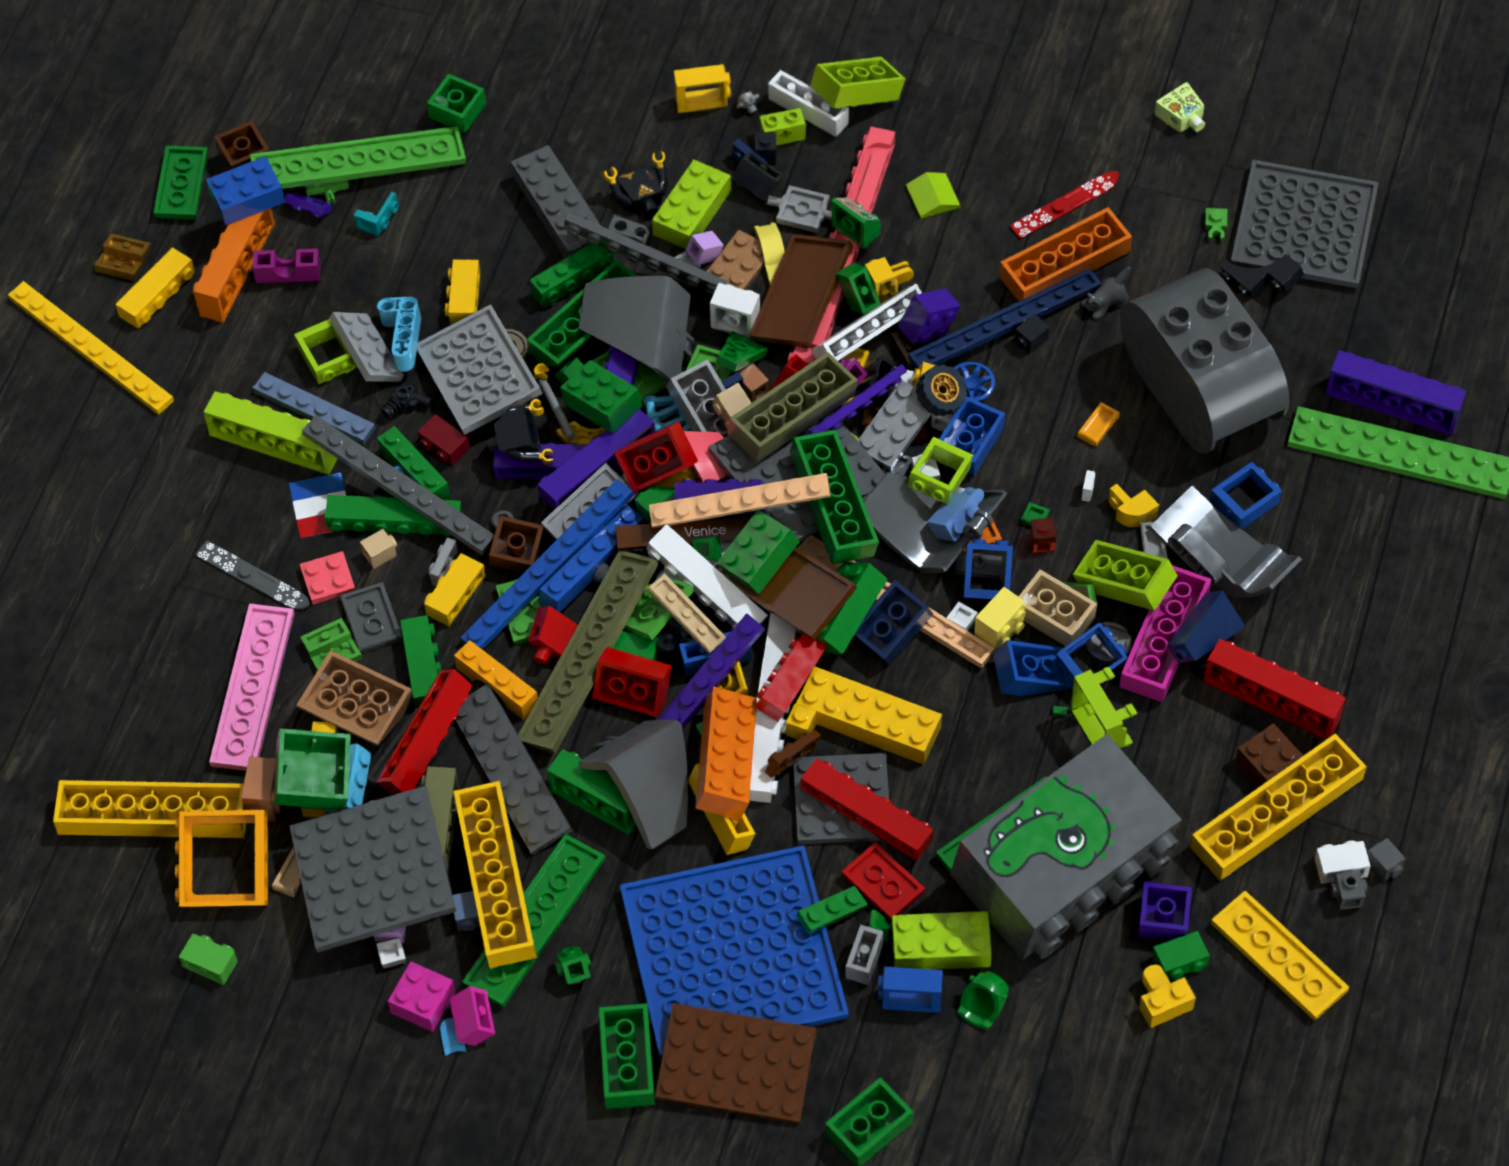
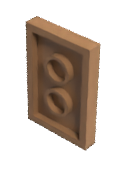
[706,230,765,290]

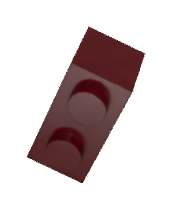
[417,414,470,466]

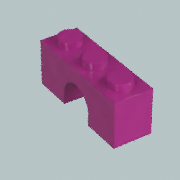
[253,248,321,283]

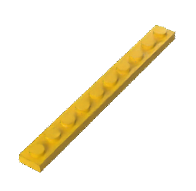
[8,281,174,415]

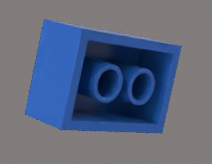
[206,156,285,226]
[939,396,1005,477]

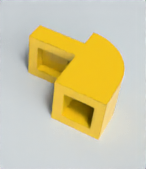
[1109,484,1159,527]

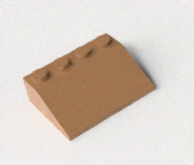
[296,650,412,746]

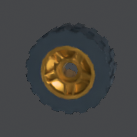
[916,365,967,416]

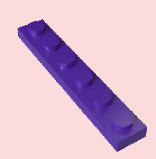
[802,364,907,436]
[659,613,765,729]

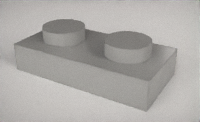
[428,537,458,586]

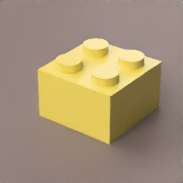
[974,587,1026,652]

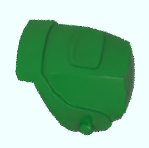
[958,972,1009,1030]

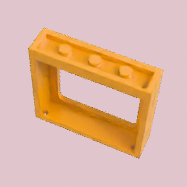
[175,810,268,907]

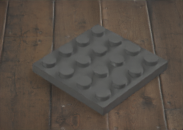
[793,753,889,845]

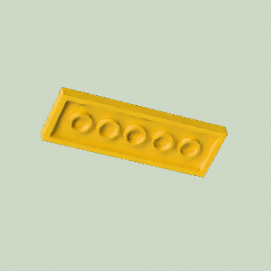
[1211,891,1349,1021]

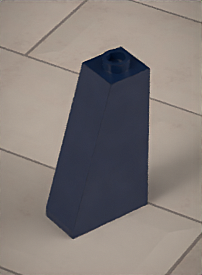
[1167,591,1245,663]

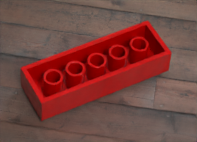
[1204,639,1346,740]

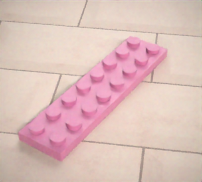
[209,604,295,771]

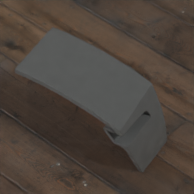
[1149,486,1302,598]

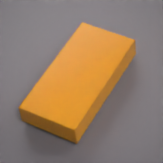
[1077,402,1120,447]

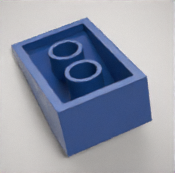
[993,640,1073,696]

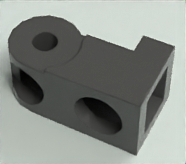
[608,215,650,245]

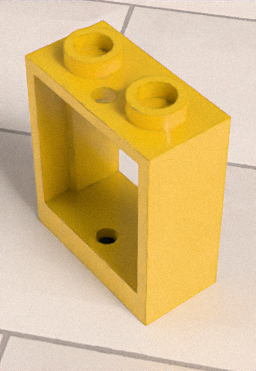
[674,64,731,113]

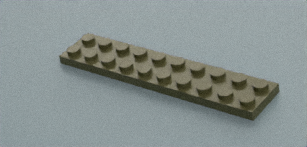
[518,550,659,754]

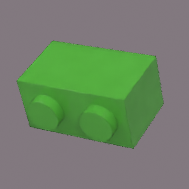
[179,934,238,985]

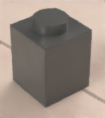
[1367,838,1406,881]

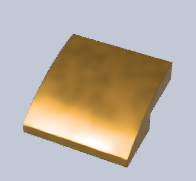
[94,233,151,281]

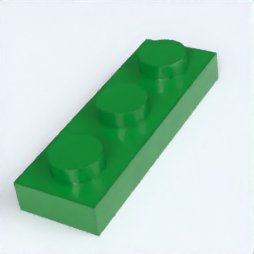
[796,886,868,935]

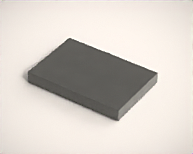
[340,582,403,654]

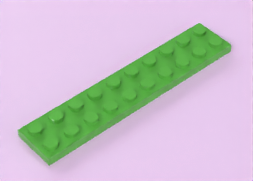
[250,126,466,189]
[1287,406,1509,500]

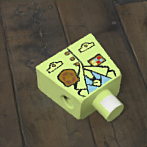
[1155,82,1205,132]

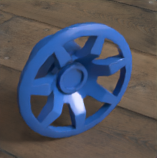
[953,362,995,401]

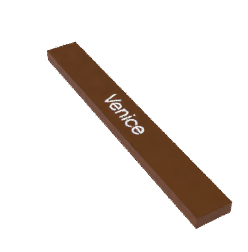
[616,517,752,550]

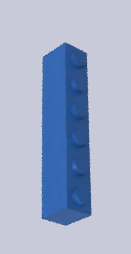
[539,505,644,612]

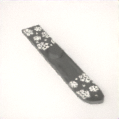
[195,540,310,610]

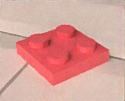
[300,551,355,605]

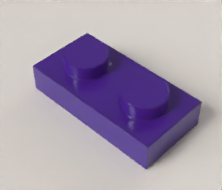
[285,192,332,217]

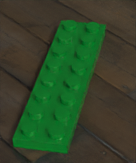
[462,834,605,1008]

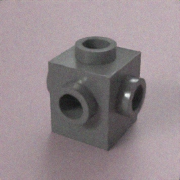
[1331,870,1367,910]

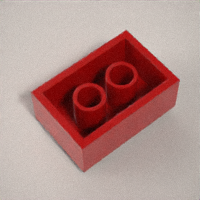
[614,421,698,493]
[592,647,672,717]

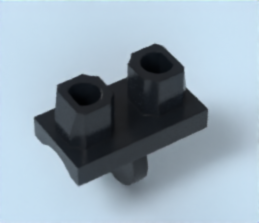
[657,619,691,662]

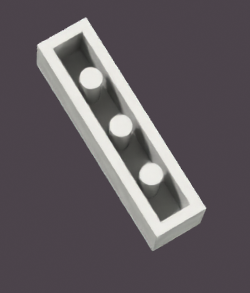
[768,70,849,137]

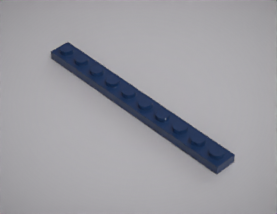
[908,269,1101,369]

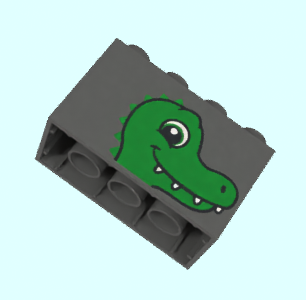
[950,734,1182,961]

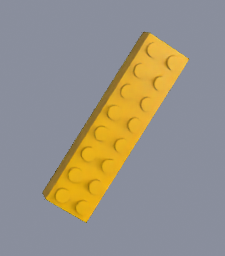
[1190,734,1367,881]
[53,780,246,838]
[454,781,537,968]

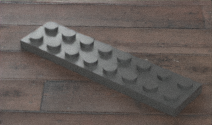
[564,212,727,297]
[455,683,573,856]

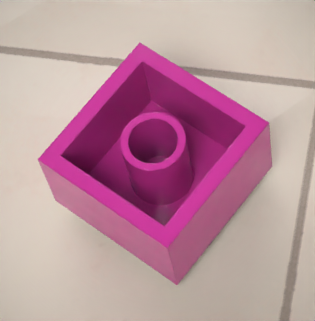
[388,962,455,1032]

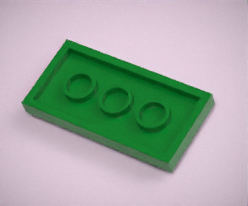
[154,146,209,220]

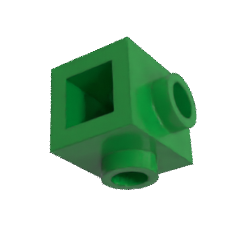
[555,947,591,985]

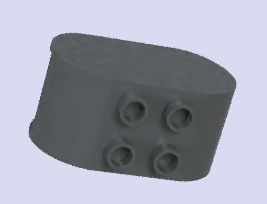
[1120,268,1289,454]

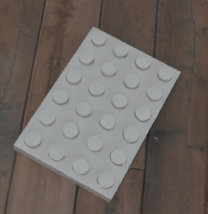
[417,305,543,435]

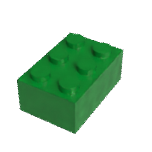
[560,360,642,434]
[717,510,800,595]
[825,1077,913,1166]

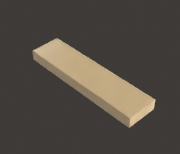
[647,573,726,655]

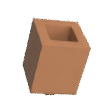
[738,363,769,403]

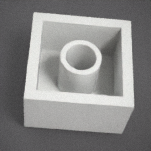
[710,283,760,339]

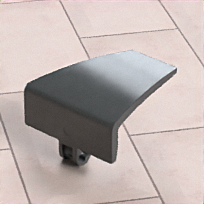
[579,276,694,382]
[864,473,1007,574]
[579,720,688,849]

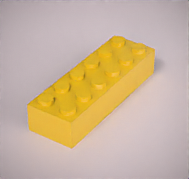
[796,666,942,765]

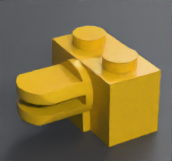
[865,257,914,307]
[1139,965,1196,1028]

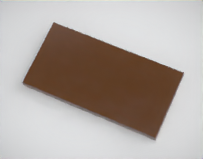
[749,234,853,348]
[718,547,857,641]

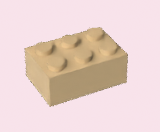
[1018,570,1097,646]

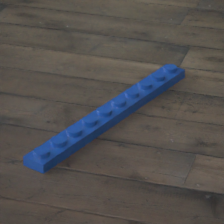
[461,479,634,650]

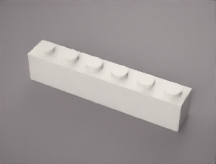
[811,284,922,361]
[646,524,767,630]

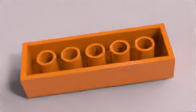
[999,207,1132,301]
[193,208,275,323]
[695,686,757,820]

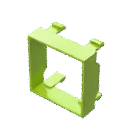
[1071,667,1137,749]

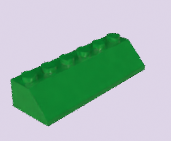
[527,260,637,366]

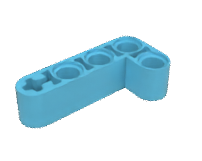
[377,297,421,372]

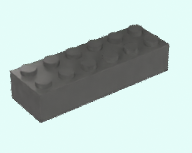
[511,145,601,258]

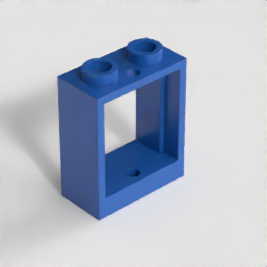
[1210,462,1282,529]
[964,539,1013,599]
[1054,622,1128,683]
[878,967,943,1013]

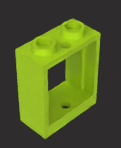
[294,319,357,384]
[908,437,973,505]

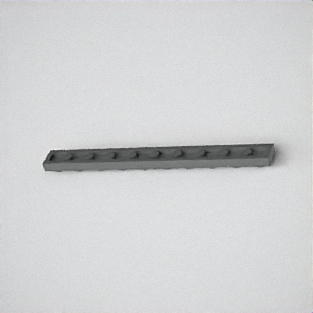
[302,415,494,555]

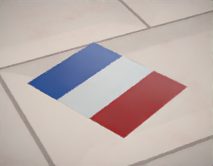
[289,472,346,538]

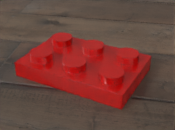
[842,842,925,922]

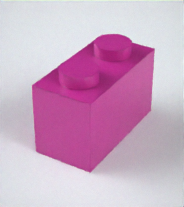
[450,986,495,1046]

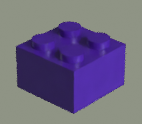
[898,288,961,344]
[1138,882,1192,941]

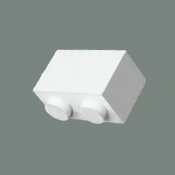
[1315,841,1370,884]

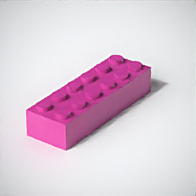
[1119,565,1212,703]

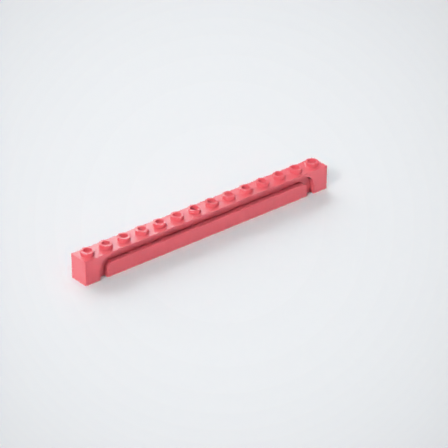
[788,127,895,364]

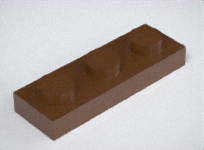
[765,729,821,778]

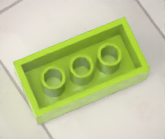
[810,57,905,108]
[652,160,731,249]
[1073,540,1178,611]
[892,911,991,970]

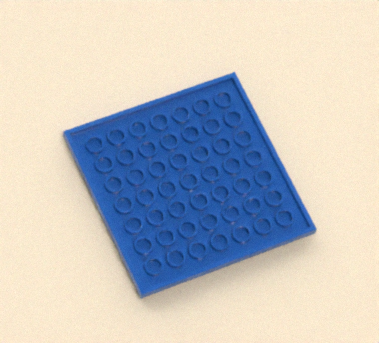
[620,845,849,1059]

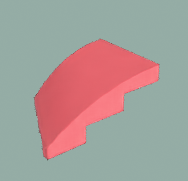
[684,431,727,483]

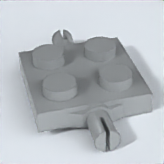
[767,185,832,233]

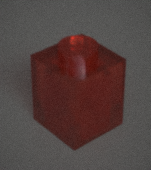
[1030,517,1057,553]

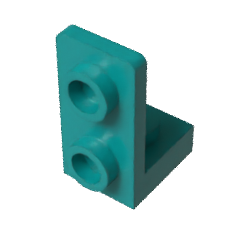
[354,192,399,236]

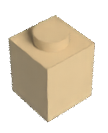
[360,529,397,569]

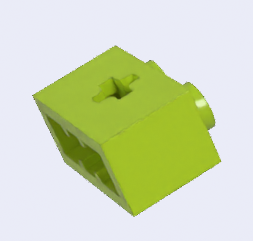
[760,108,806,146]

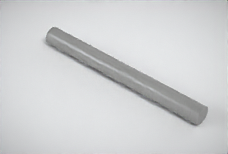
[539,379,575,440]

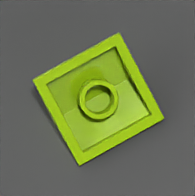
[906,172,960,219]

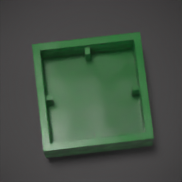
[274,729,350,810]

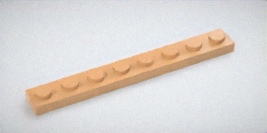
[649,473,831,528]

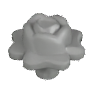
[736,91,759,113]

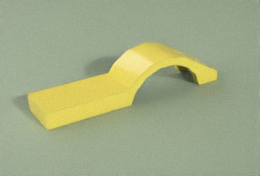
[754,222,785,285]

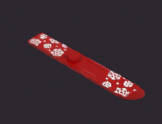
[1010,171,1119,240]

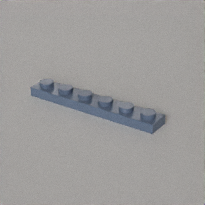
[253,372,376,445]

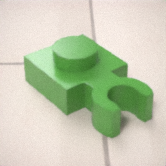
[1205,208,1227,243]

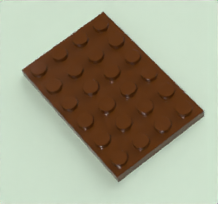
[655,1003,816,1124]

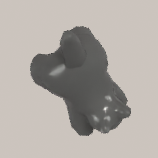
[1081,266,1131,321]

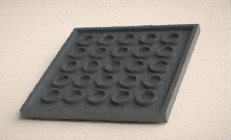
[1231,160,1379,289]
[708,411,885,541]
[290,786,456,952]

